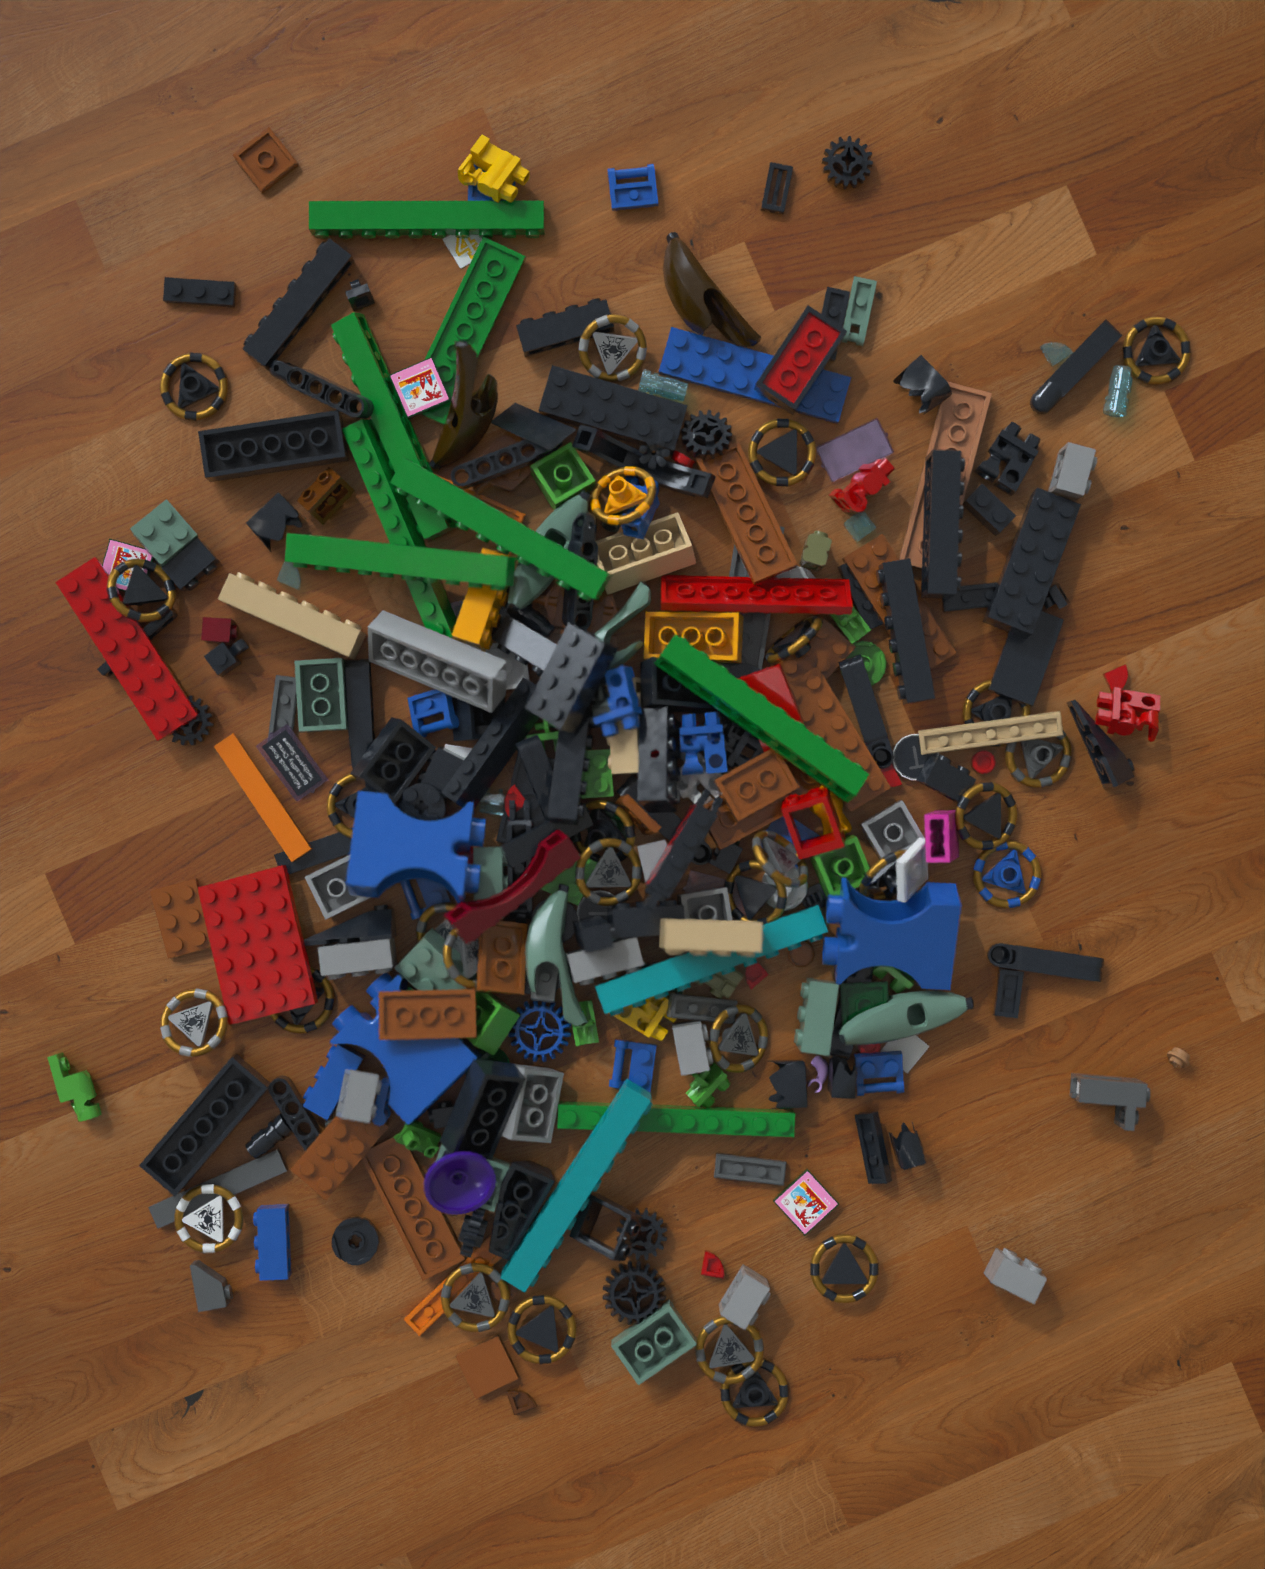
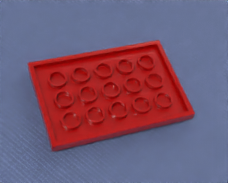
[198,865,318,1025]

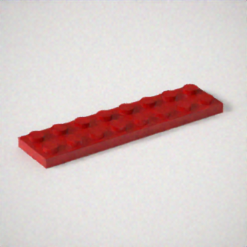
[55,557,199,741]
[661,575,853,615]

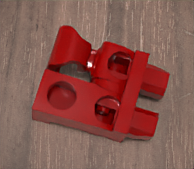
[829,458,895,512]
[1095,687,1161,742]

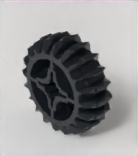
[603,1260,666,1325]

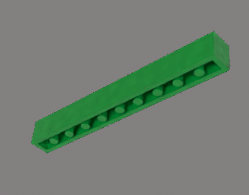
[309,201,545,239]
[331,312,457,540]
[342,419,457,639]
[390,457,612,601]
[285,533,516,591]
[654,634,870,803]
[557,1101,795,1137]

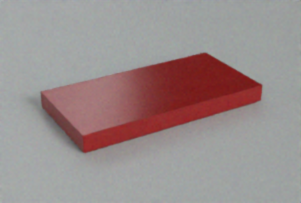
[737,663,805,761]

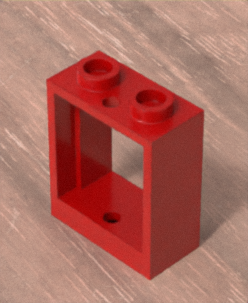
[781,787,845,860]

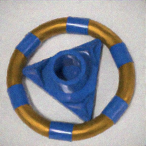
[973,840,1041,909]

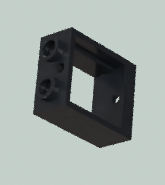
[569,1193,643,1261]

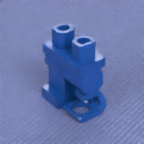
[680,712,728,776]

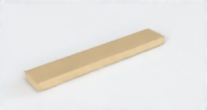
[918,711,1063,755]

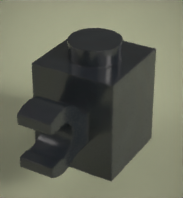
[204,639,249,677]

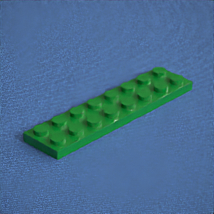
[420,236,526,425]

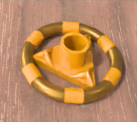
[590,466,656,525]

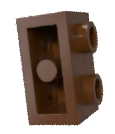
[297,467,355,525]

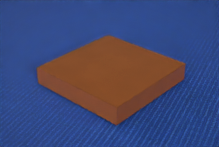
[232,127,299,194]
[613,794,661,835]
[456,1334,519,1399]

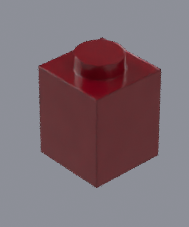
[201,617,238,644]

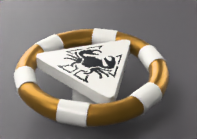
[174,1184,243,1253]

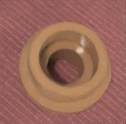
[1167,1047,1190,1069]

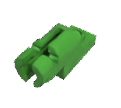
[47,1052,102,1122]

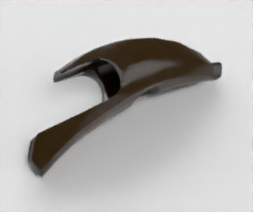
[663,232,761,347]
[429,340,498,471]

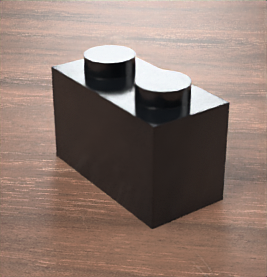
[963,484,1016,536]
[162,537,220,592]
[916,755,976,803]

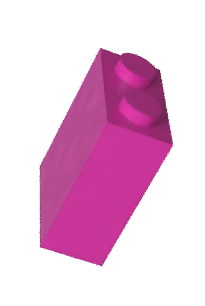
[925,810,959,863]

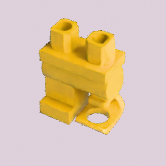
[457,134,530,203]
[609,996,677,1041]

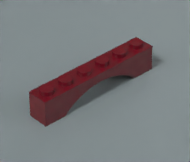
[444,829,581,945]

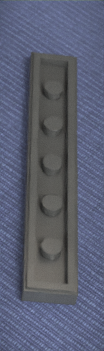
[148,1149,288,1229]

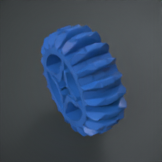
[508,1000,571,1062]

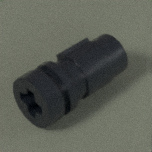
[506,603,555,639]
[245,1113,293,1159]

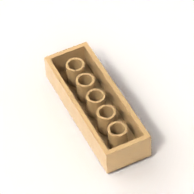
[218,572,366,660]

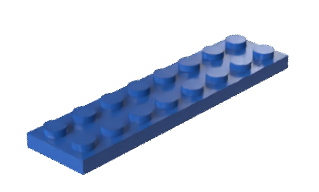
[658,327,851,424]

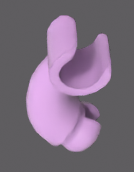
[807,1055,829,1093]

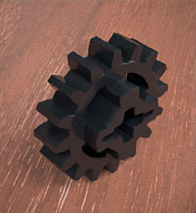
[821,136,873,189]
[681,410,732,460]
[168,695,214,746]
[458,1207,488,1258]
[617,1208,667,1260]

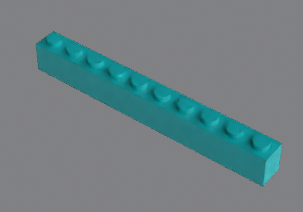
[594,905,828,1016]
[501,1079,653,1292]

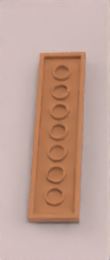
[899,381,992,569]

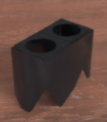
[893,355,952,414]
[246,492,307,553]
[827,1056,858,1099]
[767,1060,808,1109]
[889,1122,926,1170]

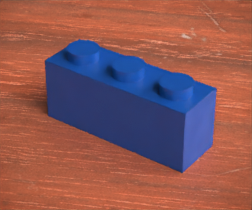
[303,1044,365,1120]
[253,1204,292,1281]

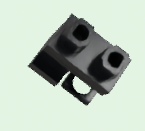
[974,422,1041,496]
[703,709,761,768]

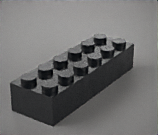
[539,365,688,455]
[198,410,349,482]
[921,450,965,599]
[983,487,1081,639]
[139,1054,270,1196]

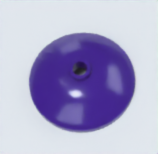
[424,1152,496,1215]

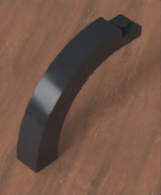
[572,425,716,499]

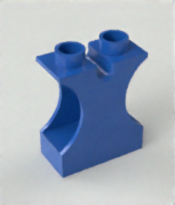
[346,791,486,904]
[822,877,961,990]
[330,973,483,1125]

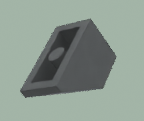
[190,1260,233,1312]

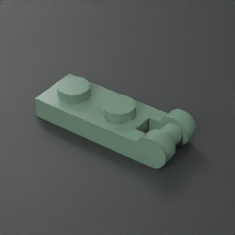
[842,276,877,346]

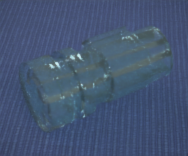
[1103,365,1133,417]
[638,369,688,402]

